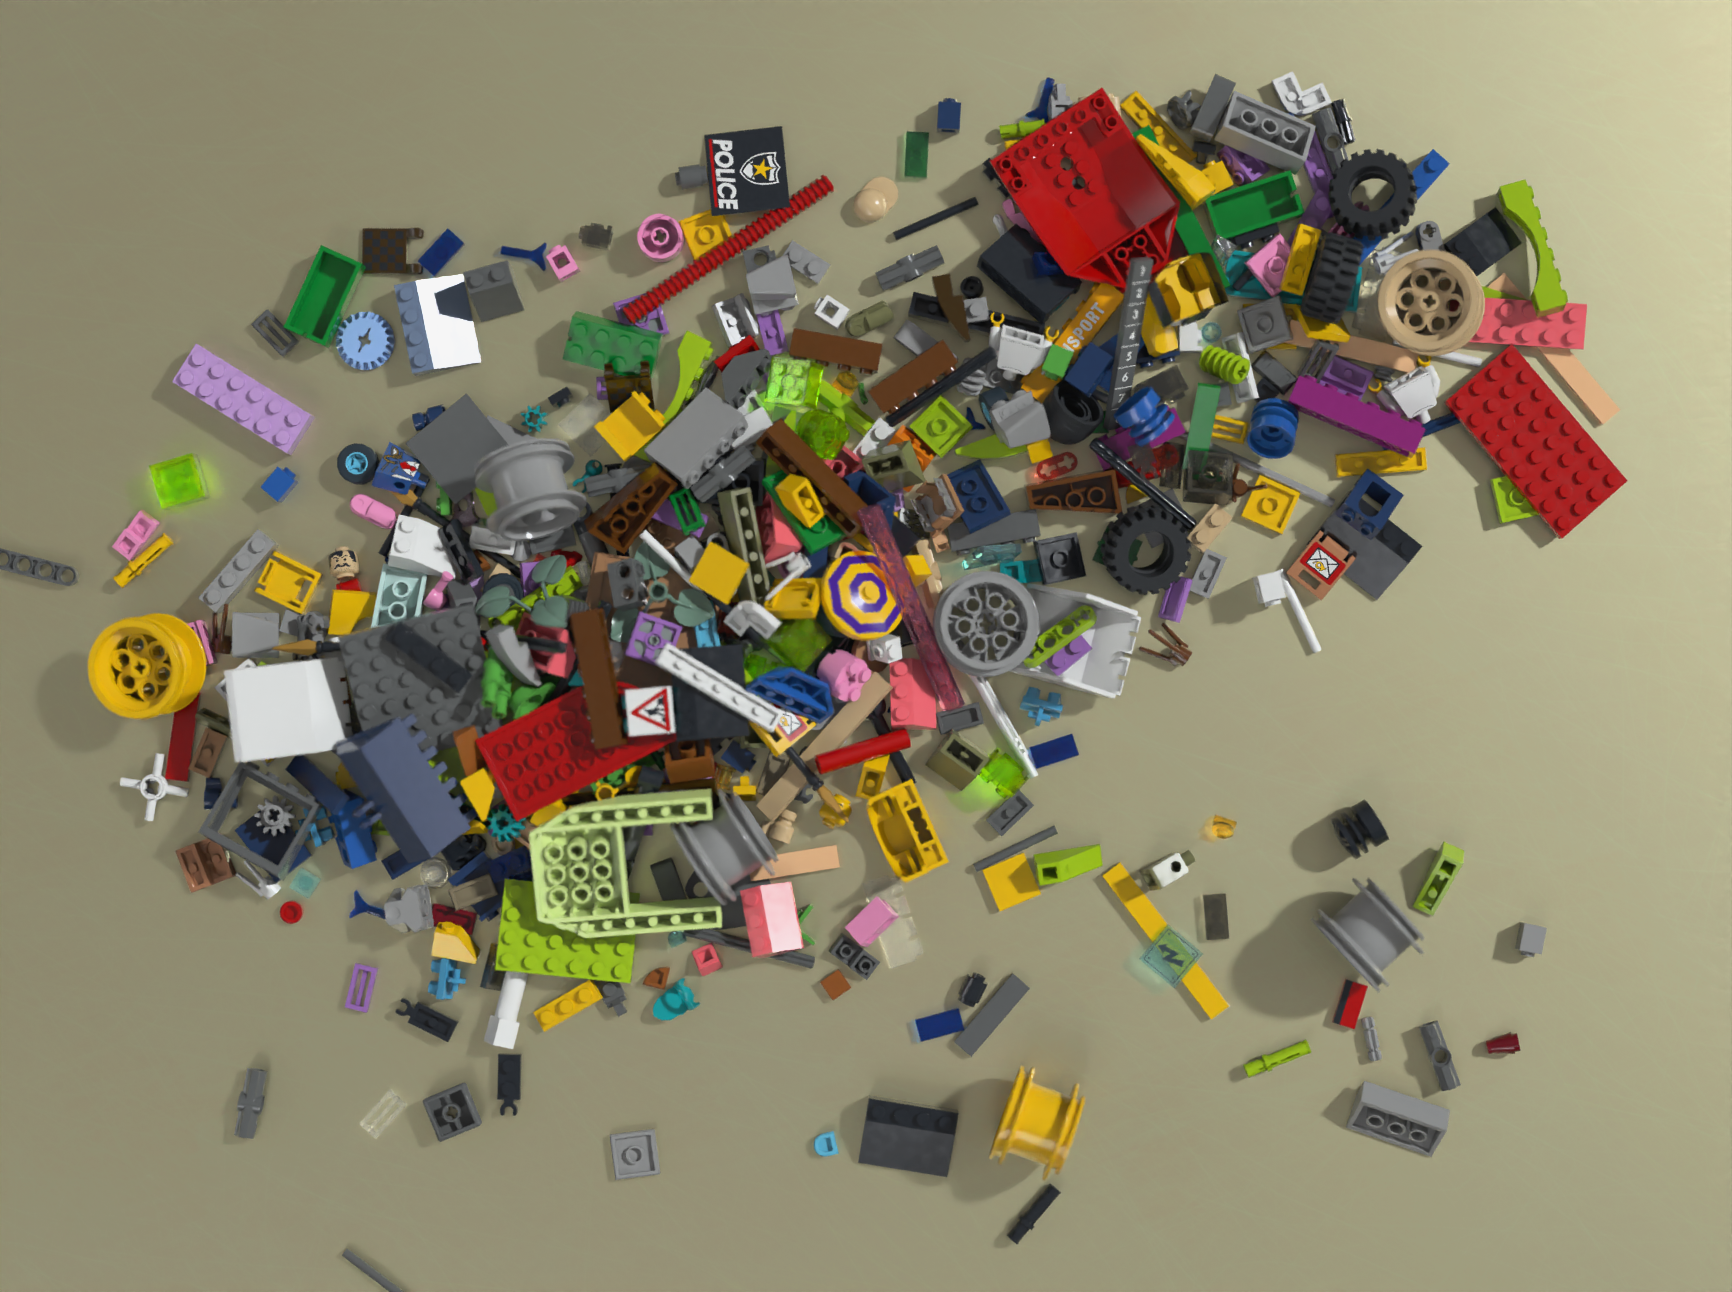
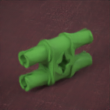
[481,644,514,719]

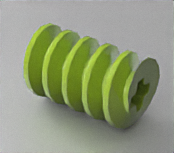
[1199,345,1250,384]

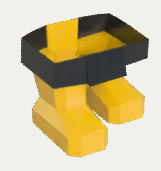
[1141,252,1229,357]

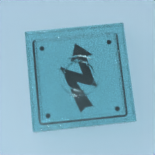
[1139,925,1203,988]

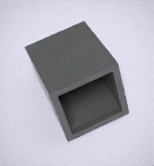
[463,260,524,322]

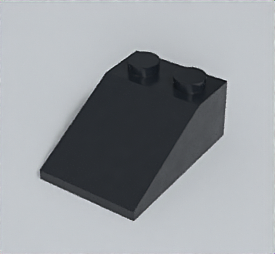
[1444,207,1522,276]

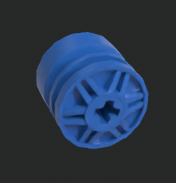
[1114,386,1175,446]
[1247,398,1299,459]

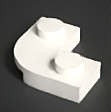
[1271,71,1332,116]
[724,601,781,639]

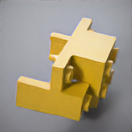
[866,779,949,883]

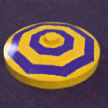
[820,551,905,641]

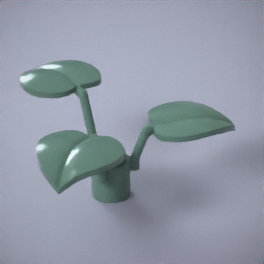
[611,541,715,643]
[475,555,567,627]

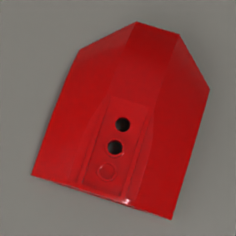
[989,87,1180,289]

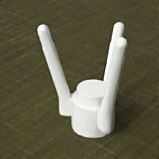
[1373,231,1418,276]
[765,552,811,601]
[236,860,281,900]

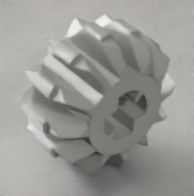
[956,357,987,396]

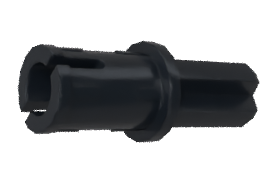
[1331,99,1355,145]

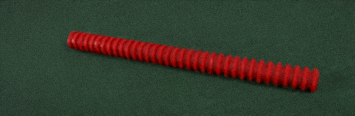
[622,175,834,325]

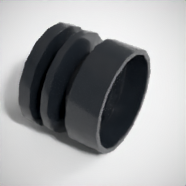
[1331,799,1389,859]

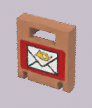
[1286,530,1356,601]

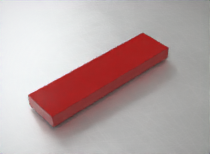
[165,692,201,782]

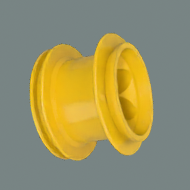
[88,613,206,719]
[988,1065,1085,1181]

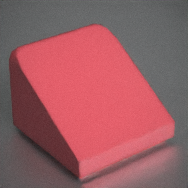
[691,943,723,976]

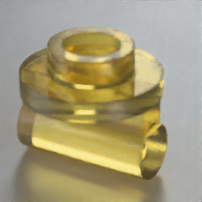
[832,372,859,397]
[1211,814,1237,839]

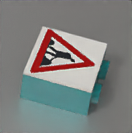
[622,686,676,736]

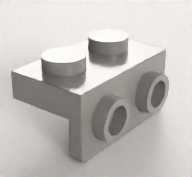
[712,293,759,348]

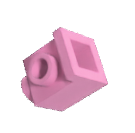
[546,245,580,282]

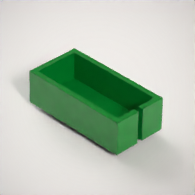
[1203,170,1305,244]
[284,245,366,348]
[562,311,663,380]

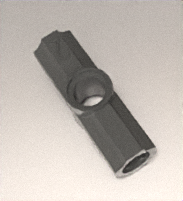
[1312,108,1349,176]
[875,245,945,291]
[691,445,756,503]
[584,463,651,497]
[1419,1020,1461,1091]
[234,1068,268,1139]

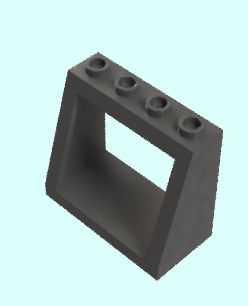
[199,761,322,881]

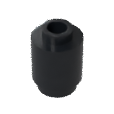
[958,972,988,1007]

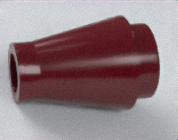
[1486,1032,1520,1054]

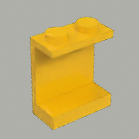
[594,390,666,462]

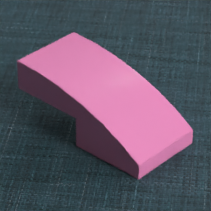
[112,509,160,561]

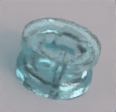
[1201,322,1222,343]

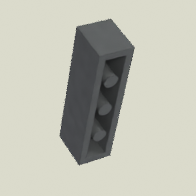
[947,509,1041,555]

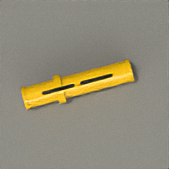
[113,533,174,588]

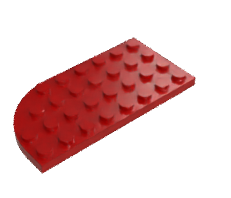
[475,681,676,821]

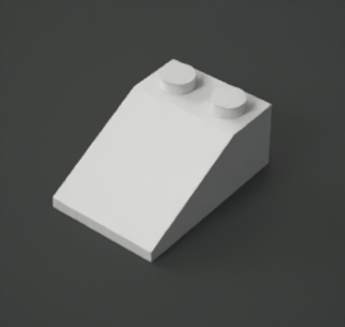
[388,515,457,580]

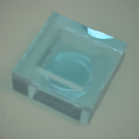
[290,868,321,899]

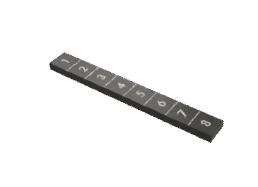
[1103,257,1153,430]

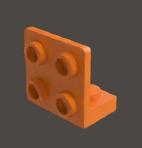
[887,425,937,492]

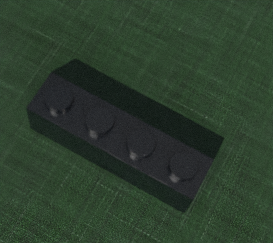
[673,456,766,506]

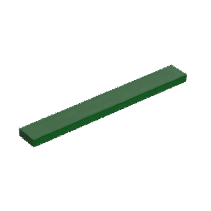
[1132,125,1230,289]

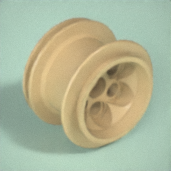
[1377,250,1485,356]

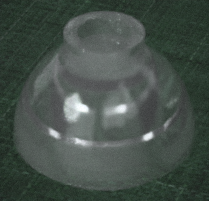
[420,857,451,889]

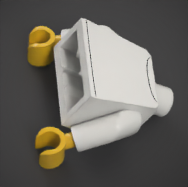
[988,312,1059,381]
[1368,356,1440,424]

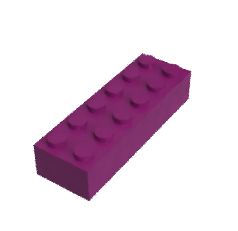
[1288,375,1425,459]

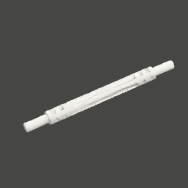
[955,639,1038,779]

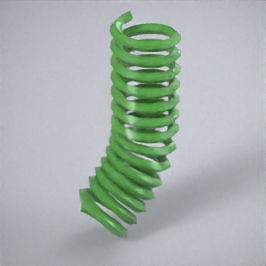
[857,383,868,405]

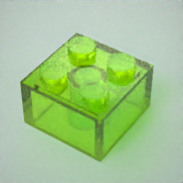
[764,357,824,410]
[149,453,210,511]
[763,618,832,673]

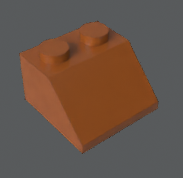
[664,739,715,784]

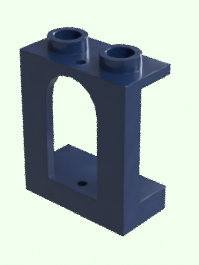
[1335,468,1404,540]

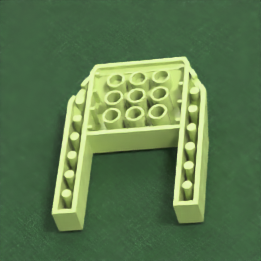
[529,789,722,938]

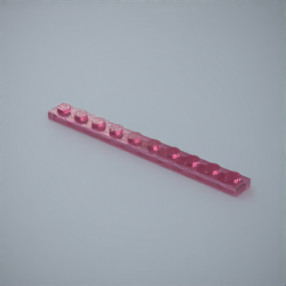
[857,504,965,711]

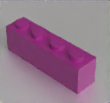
[1096,405,1186,470]

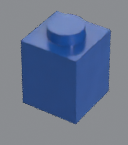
[261,467,299,503]

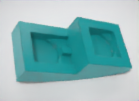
[1000,559,1042,584]

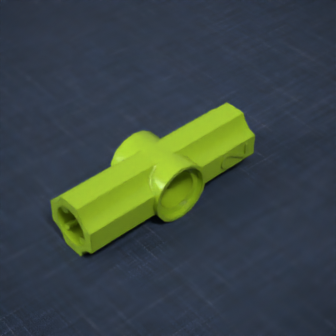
[811,379,876,436]

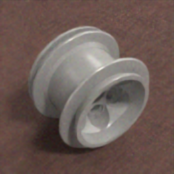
[474,438,587,541]
[670,789,779,906]
[1311,878,1425,992]

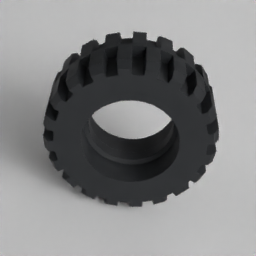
[1328,149,1417,241]
[1301,232,1363,324]
[1101,504,1192,595]

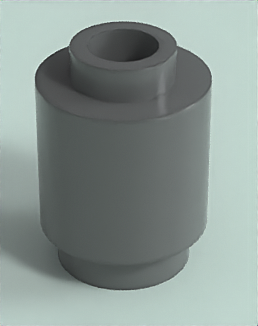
[675,164,708,190]

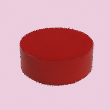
[280,901,304,924]

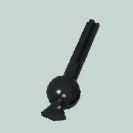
[865,698,917,784]

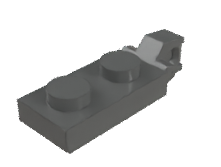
[593,980,627,1017]

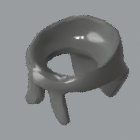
[1167,90,1201,129]

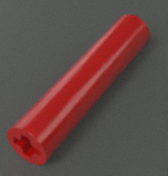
[814,728,911,775]

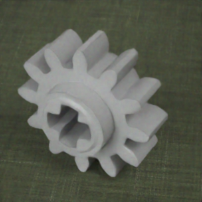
[254,796,296,836]

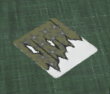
[900,508,930,541]

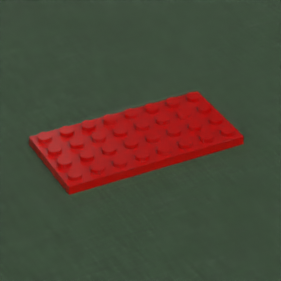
[1444,344,1628,539]

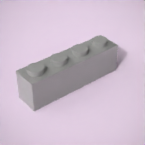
[199,530,279,613]

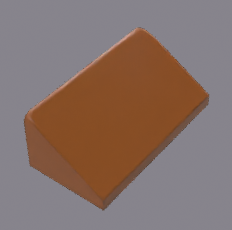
[453,725,487,777]

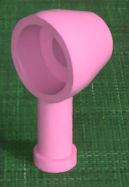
[422,571,453,611]

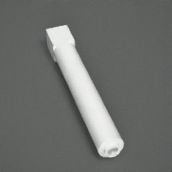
[484,971,529,1049]

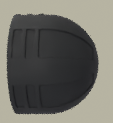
[1042,381,1104,445]

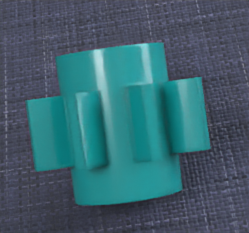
[521,406,548,433]

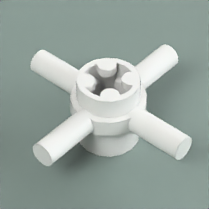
[120,753,189,821]

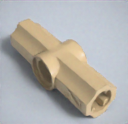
[911,539,944,609]

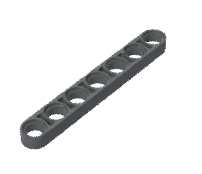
[0,548,79,586]

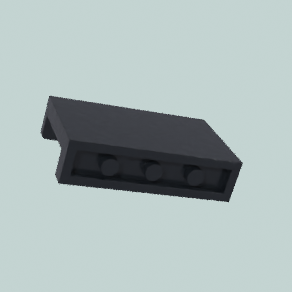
[977,223,1082,325]

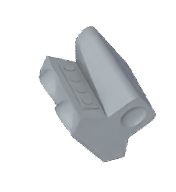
[746,255,799,316]
[989,390,1052,449]
[232,612,279,658]
[384,884,434,933]

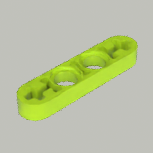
[1023,605,1097,668]

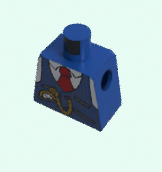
[371,442,429,495]

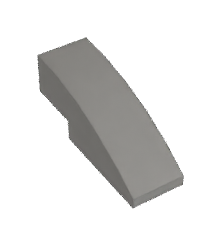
[485,625,541,686]

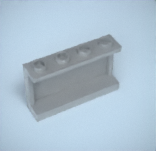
[644,388,749,489]

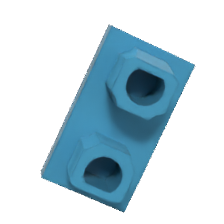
[1020,687,1063,726]
[295,806,335,847]
[428,958,466,1000]

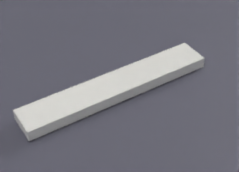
[654,643,784,733]

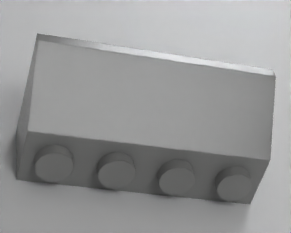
[1214,91,1316,175]
[1346,1081,1450,1157]

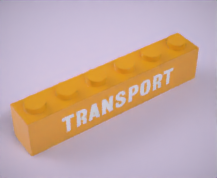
[1020,282,1125,404]

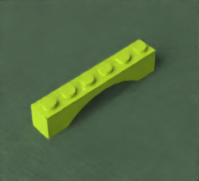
[1497,179,1568,318]
[633,331,714,464]

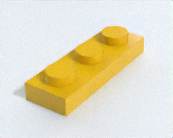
[1279,224,1321,296]
[533,979,603,1032]

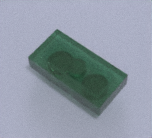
[904,131,929,178]

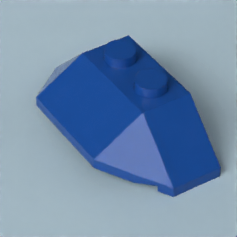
[745,667,834,724]

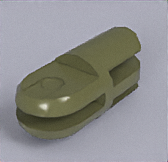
[845,301,894,337]

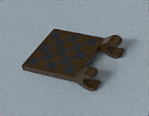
[362,228,424,274]
[604,361,655,413]

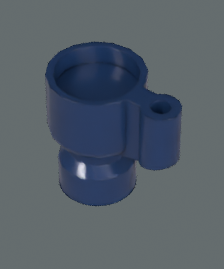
[412,404,446,431]
[204,777,238,811]

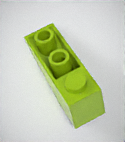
[1033,844,1103,886]

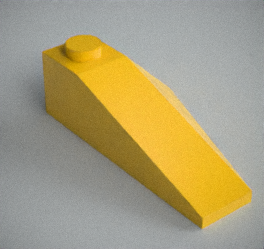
[1136,134,1216,210]

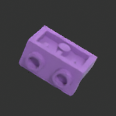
[1216,145,1270,187]

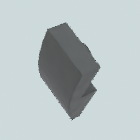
[828,933,880,980]

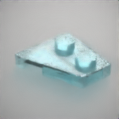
[962,544,1022,570]

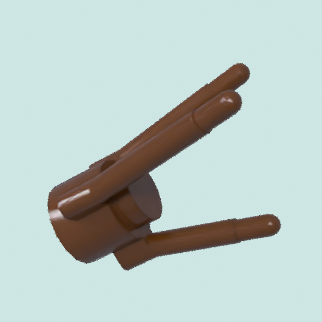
[1227,463,1267,503]
[211,604,232,654]
[1139,623,1192,666]

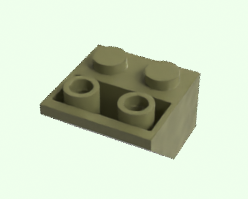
[862,440,926,492]
[925,729,989,791]

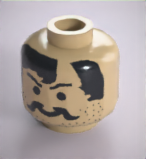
[328,546,359,581]

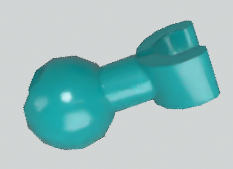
[572,459,603,493]

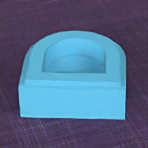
[814,1131,839,1156]

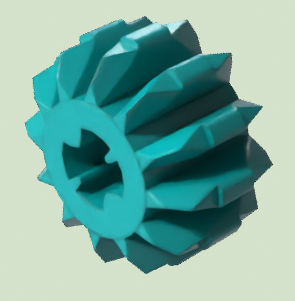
[487,804,526,842]

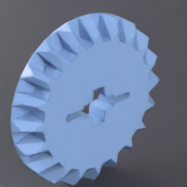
[336,312,395,370]

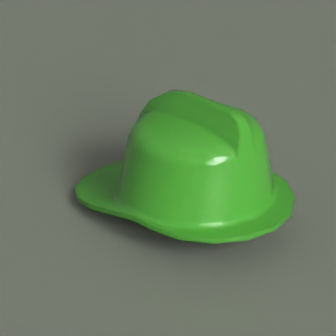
[507,683,556,720]

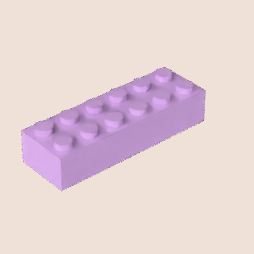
[172,344,315,455]

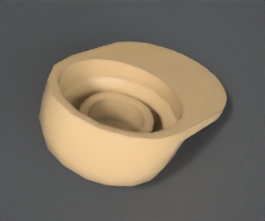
[853,177,898,223]

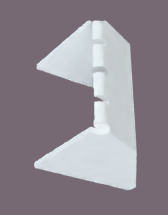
[1009,583,1142,699]
[224,657,352,762]

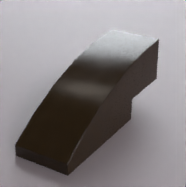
[932,274,970,342]

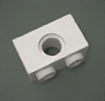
[1253,571,1286,607]

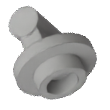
[510,541,531,561]

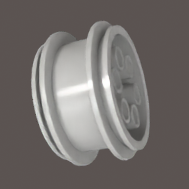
[932,571,1039,677]

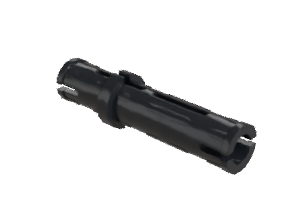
[1007,1183,1061,1245]

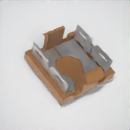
[910,474,964,537]

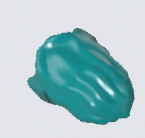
[653,978,700,1020]

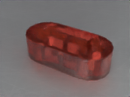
[1136,444,1179,474]
[1036,452,1078,481]

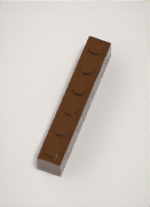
[756,418,875,539]
[569,608,628,749]

